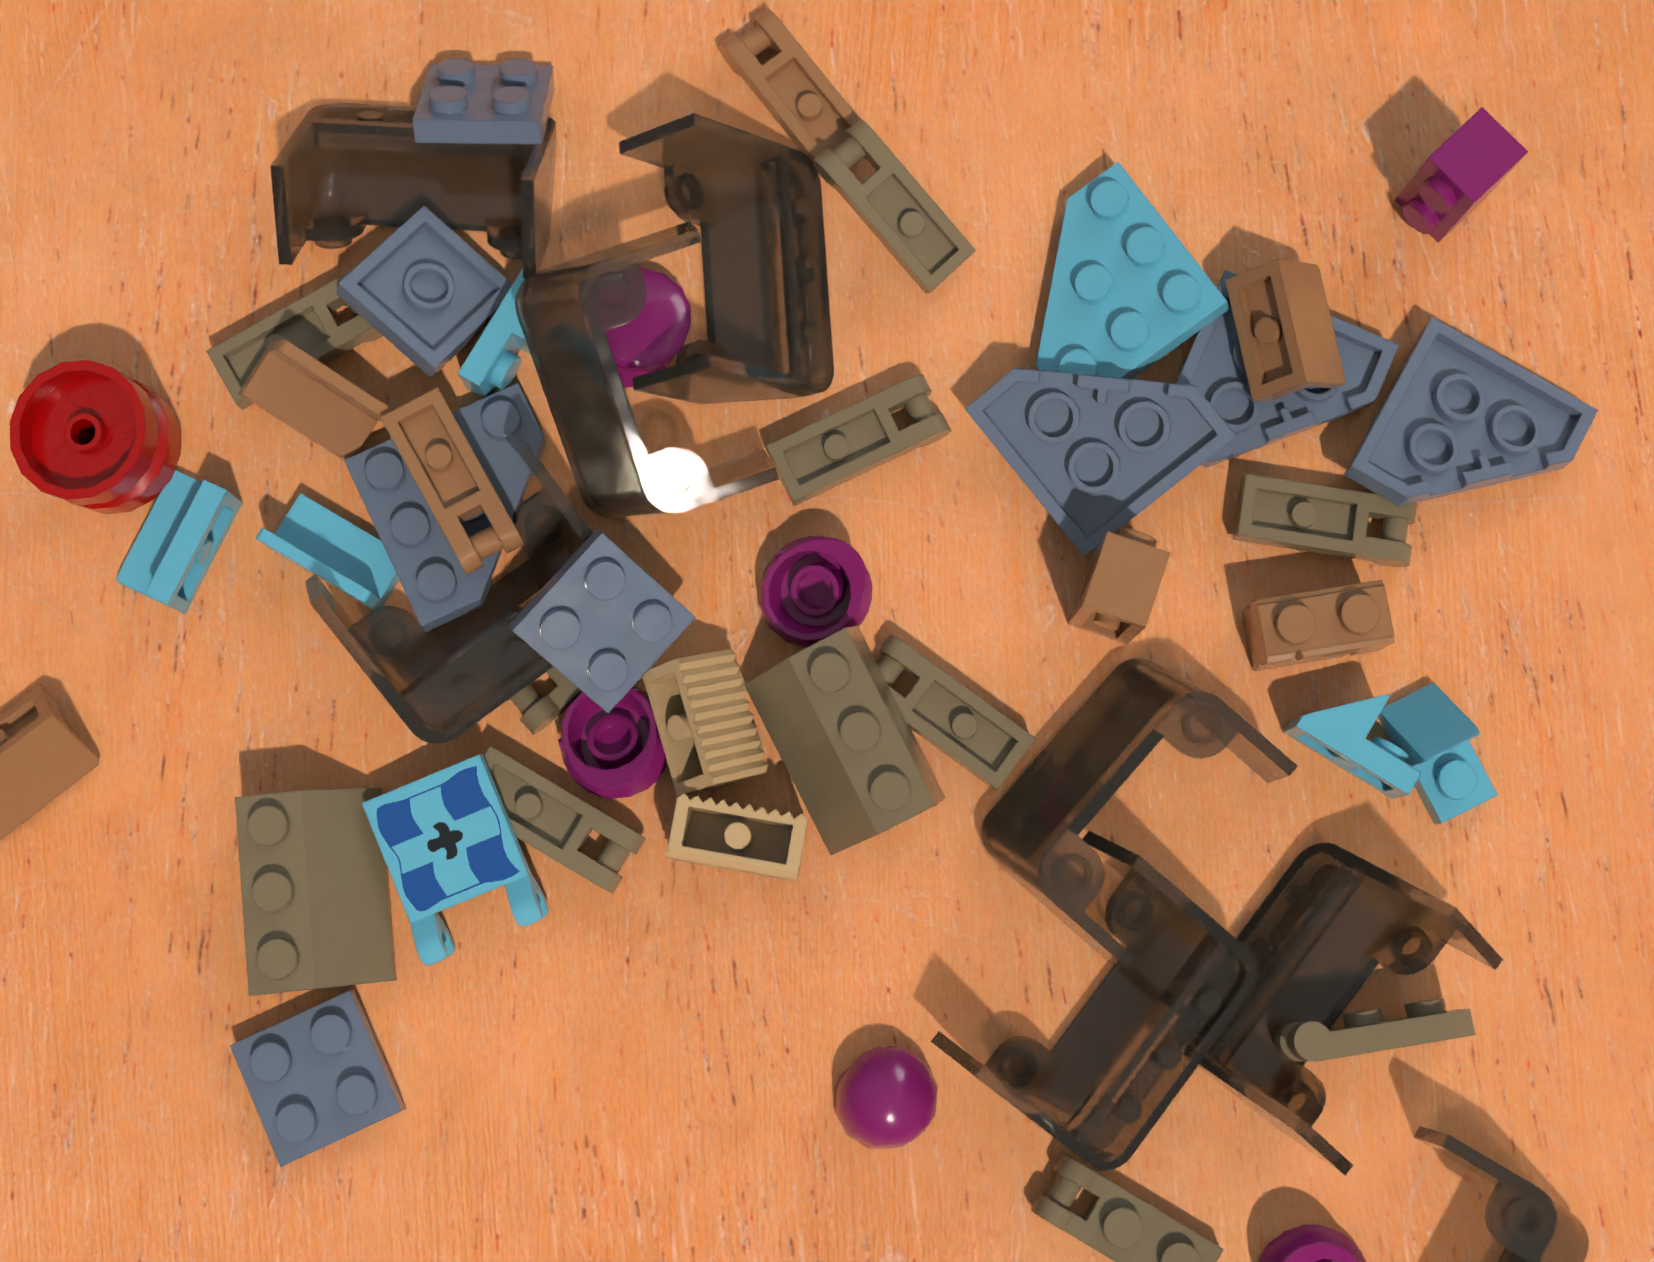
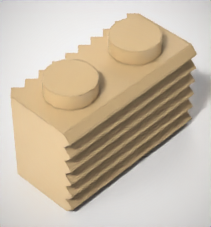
[643,649,769,797]
[667,793,808,882]

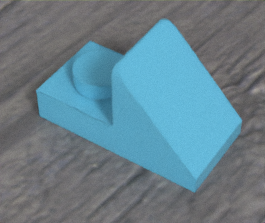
[457,267,563,398]
[1378,682,1498,825]
[1283,694,1421,799]

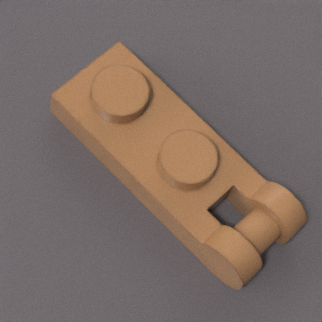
[718,9,860,176]
[380,387,524,575]

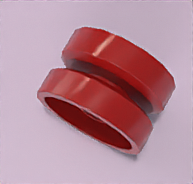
[9,360,181,514]

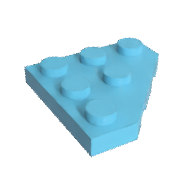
[1036,162,1229,379]

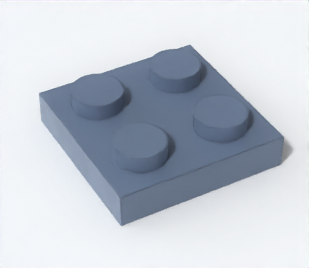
[412,58,555,144]
[336,206,512,378]
[509,528,696,713]
[230,990,406,1167]

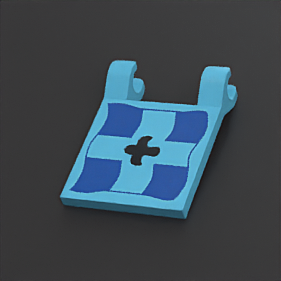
[362,754,549,965]

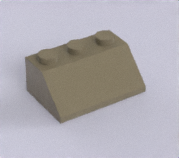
[745,626,945,855]
[235,788,397,996]

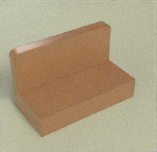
[1225,259,1346,402]
[238,339,393,461]
[0,684,99,840]

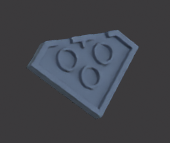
[1175,270,1399,468]
[1344,317,1598,506]
[965,368,1236,556]
[344,383,546,632]

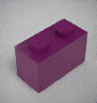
[1395,107,1528,243]

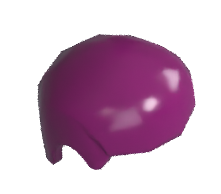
[835,1046,938,1149]

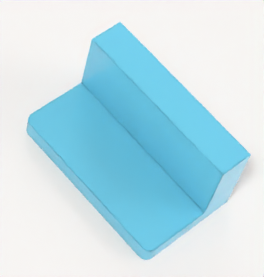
[117,471,243,614]
[255,493,399,614]

